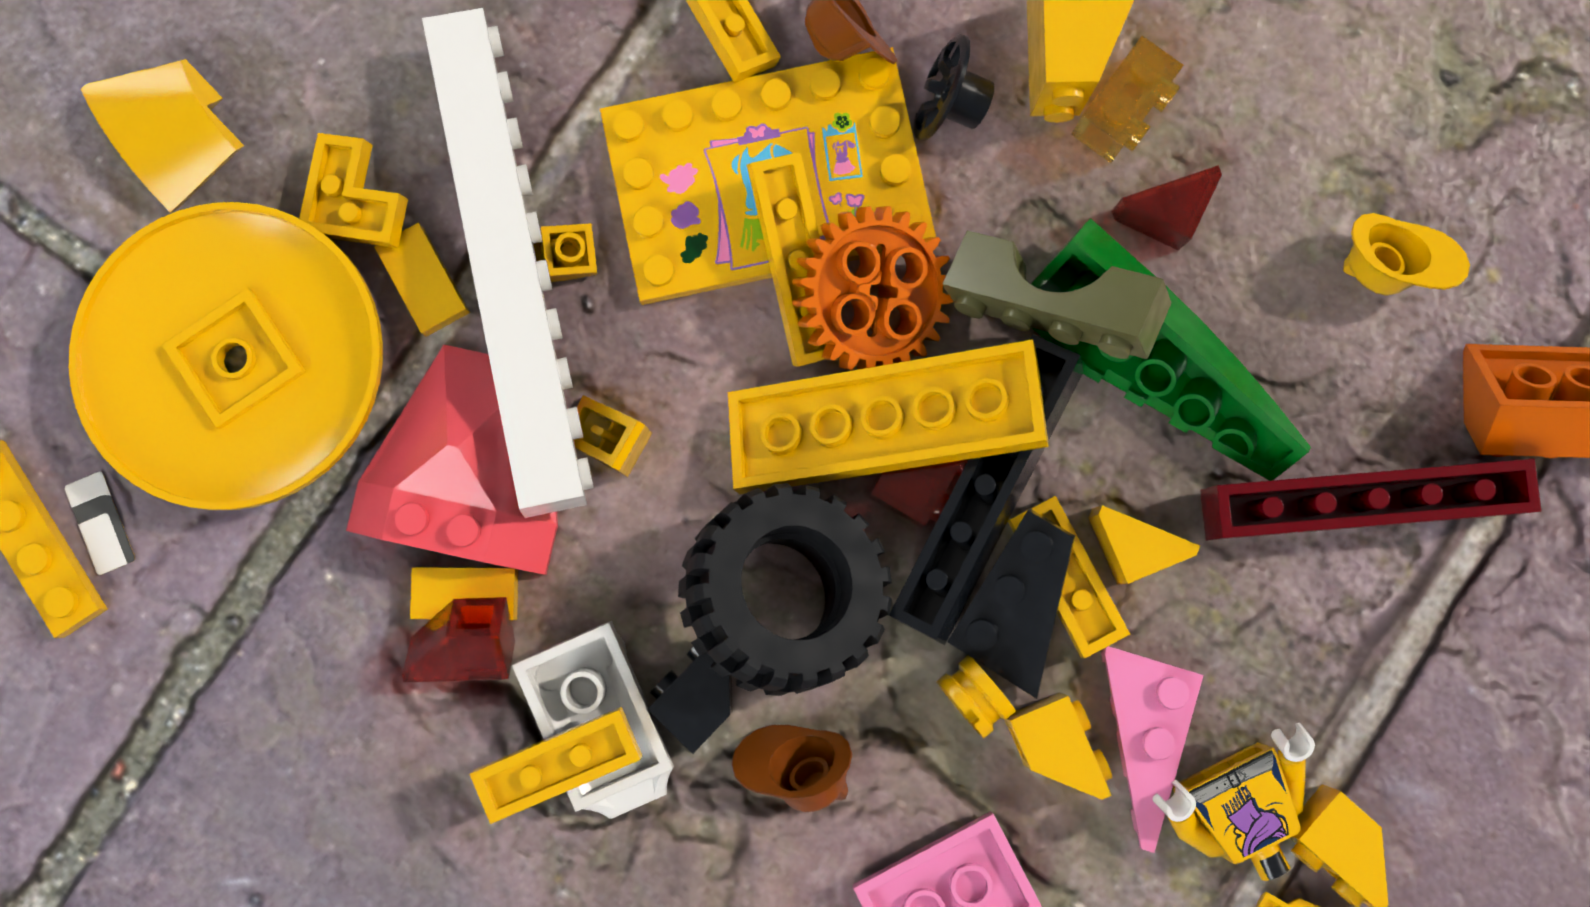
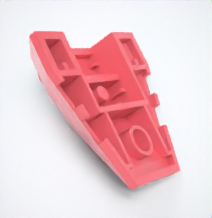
[346,345,558,575]

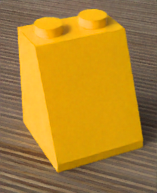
[1027,0,1134,123]

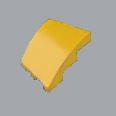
[81,59,244,213]

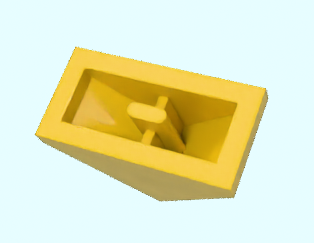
[574,395,652,477]
[1088,505,1200,584]

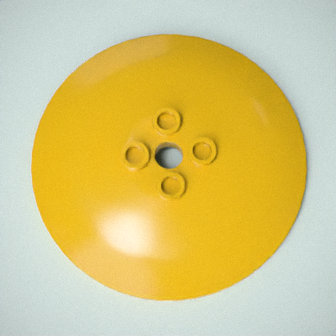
[68,202,383,510]

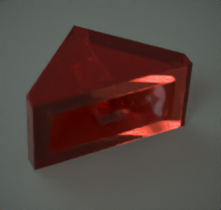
[1111,165,1222,251]

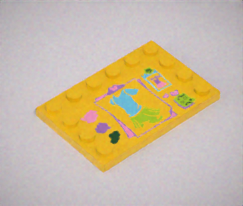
[600,47,936,305]

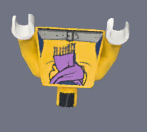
[1153,723,1315,881]

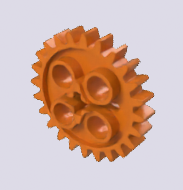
[792,206,953,371]

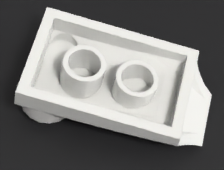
[512,621,674,819]

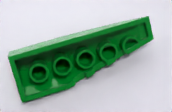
[1030,218,1311,481]

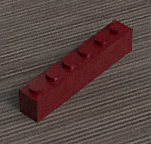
[1200,459,1542,541]

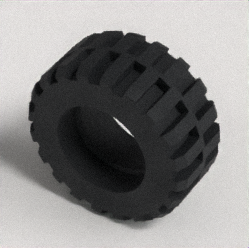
[678,483,892,696]

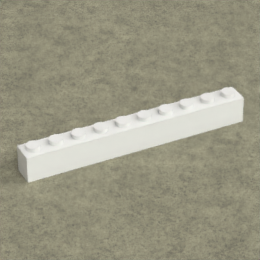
[422,8,594,518]

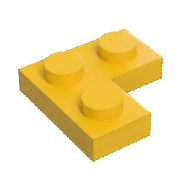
[299,133,408,248]

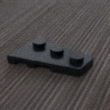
[947,509,1075,699]

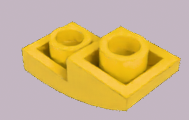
[533,223,597,282]

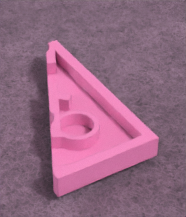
[1101,646,1204,853]

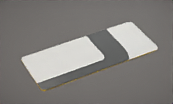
[65,472,135,575]

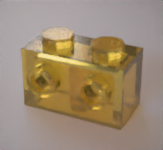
[1071,36,1184,163]

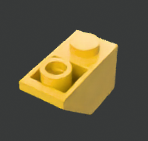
[1005,692,1112,800]
[1290,784,1389,907]

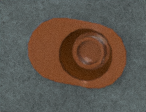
[805,0,897,64]
[732,725,852,812]

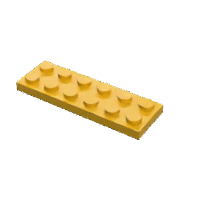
[728,339,1049,495]

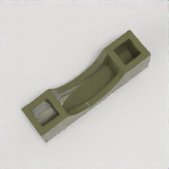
[943,230,1171,360]

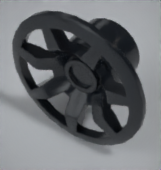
[914,34,994,141]

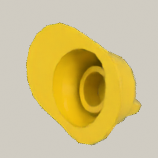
[1343,213,1470,296]

